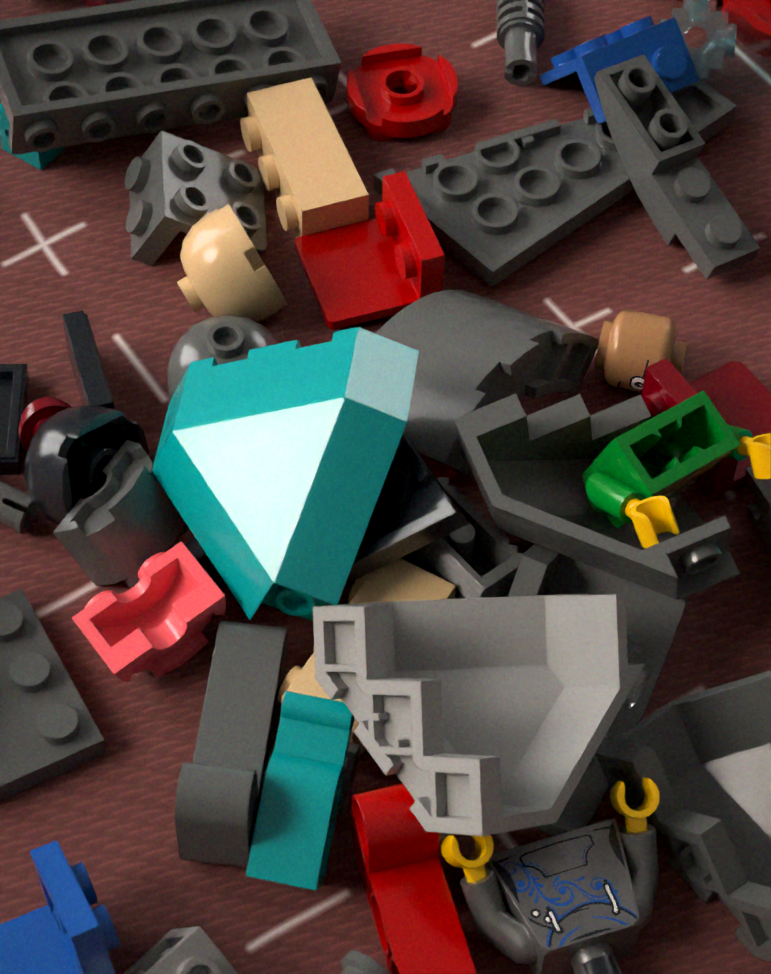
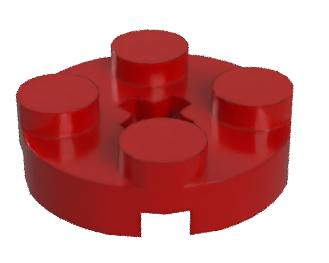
[347,43,458,142]

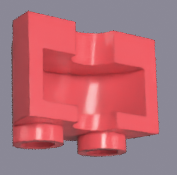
[72,541,226,682]

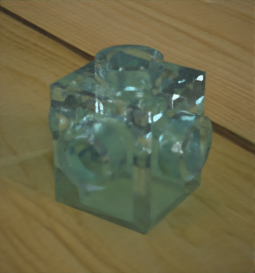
[659,0,737,78]

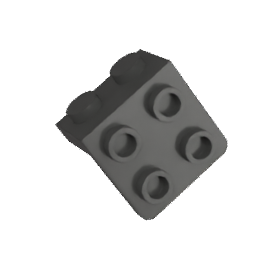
[124,131,267,266]

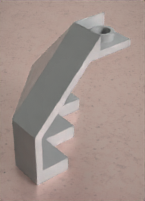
[313,593,645,836]

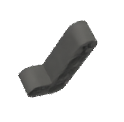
[175,621,289,868]

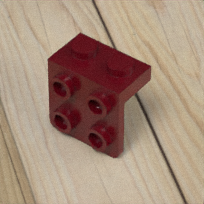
[641,358,771,500]

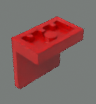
[295,171,445,330]

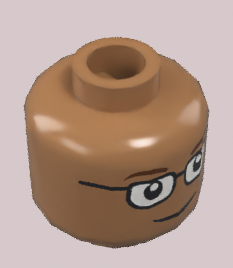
[595,310,688,393]

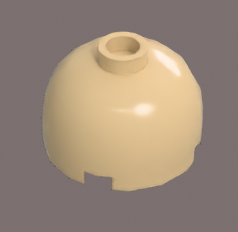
[177,204,288,323]

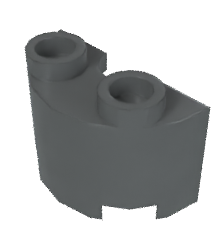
[53,440,189,587]

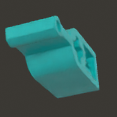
[246,691,355,890]

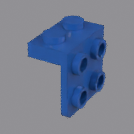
[539,15,700,124]
[0,840,120,974]

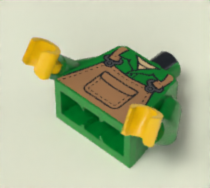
[582,390,771,548]

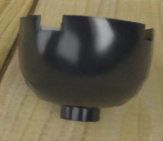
[25,405,149,525]

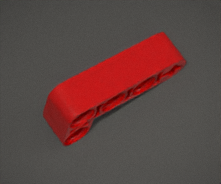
[352,783,477,974]

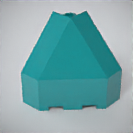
[152,327,419,621]

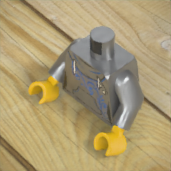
[441,777,660,974]

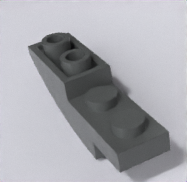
[594,54,760,280]

